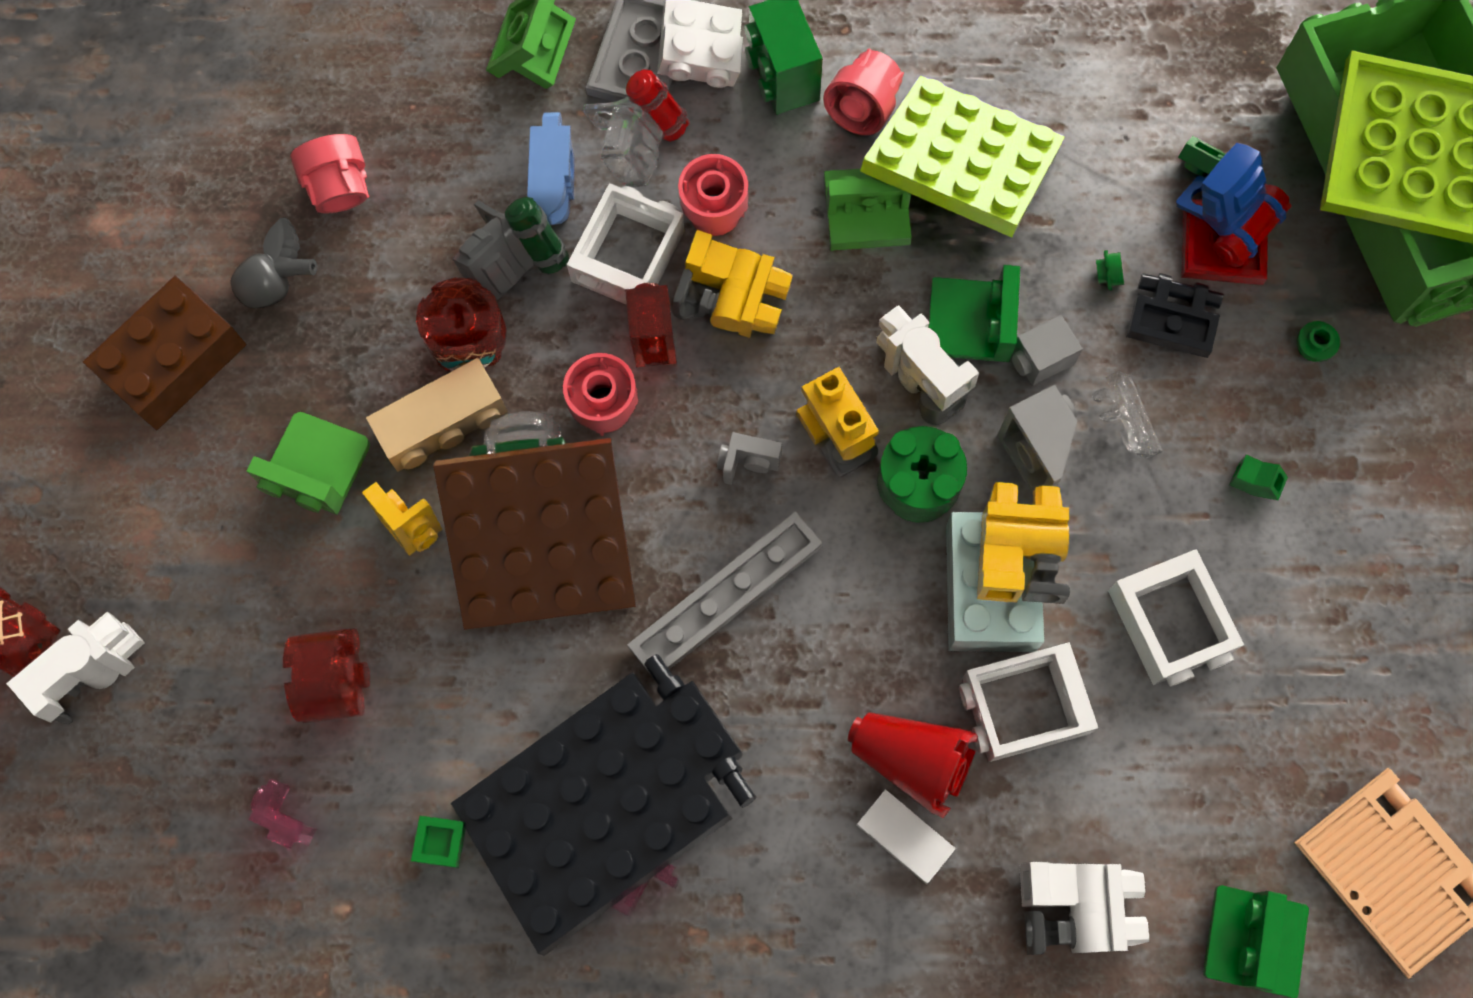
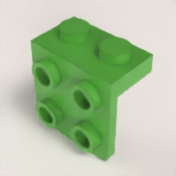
[246,412,370,515]

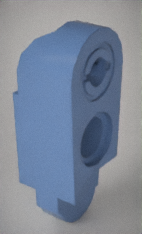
[527,112,575,225]

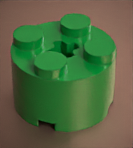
[877,426,967,523]

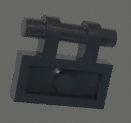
[1126,273,1224,358]

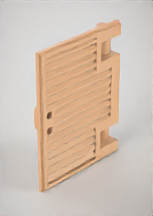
[1294,768,1473,979]

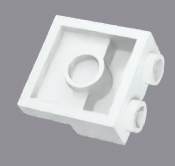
[657,0,743,88]

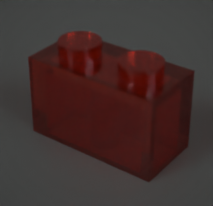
[625,283,677,368]

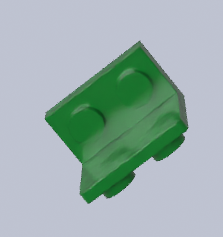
[928,265,1020,362]

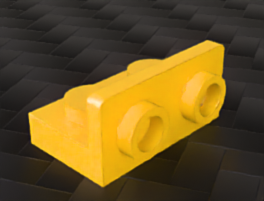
[362,482,442,556]

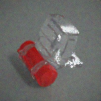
[582,69,690,187]

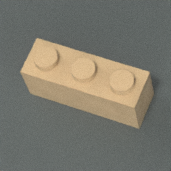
[366,358,508,472]

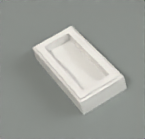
[857,789,956,885]

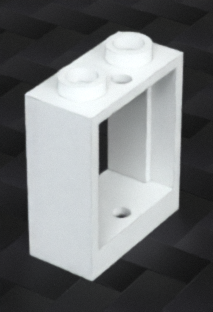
[567,183,685,312]
[1108,549,1244,687]
[959,642,1098,762]

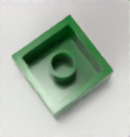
[744,0,823,115]

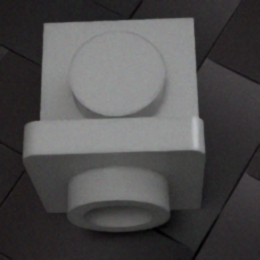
[717,432,782,485]

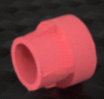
[823,48,904,135]
[290,134,369,214]
[678,154,748,236]
[563,353,638,436]

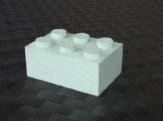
[946,512,1044,652]

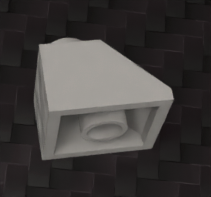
[997,385,1077,494]

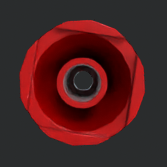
[847,712,978,818]

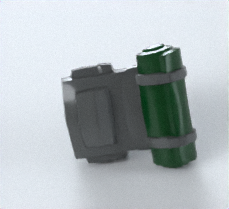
[452,197,569,302]

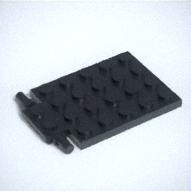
[451,654,756,956]

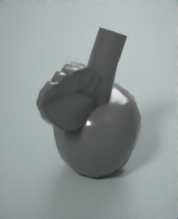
[230,217,317,309]

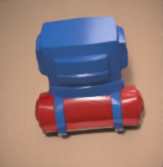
[1176,143,1292,267]

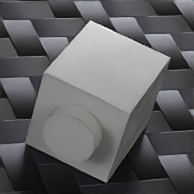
[1011,315,1083,386]

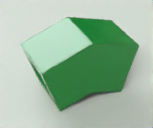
[1229,454,1288,500]

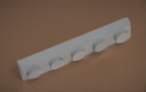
[627,511,823,679]

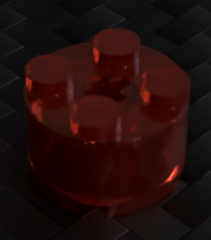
[283,628,370,723]

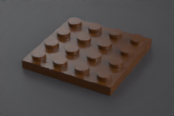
[433,438,636,630]

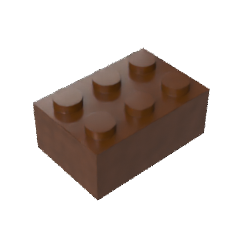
[83,275,247,431]

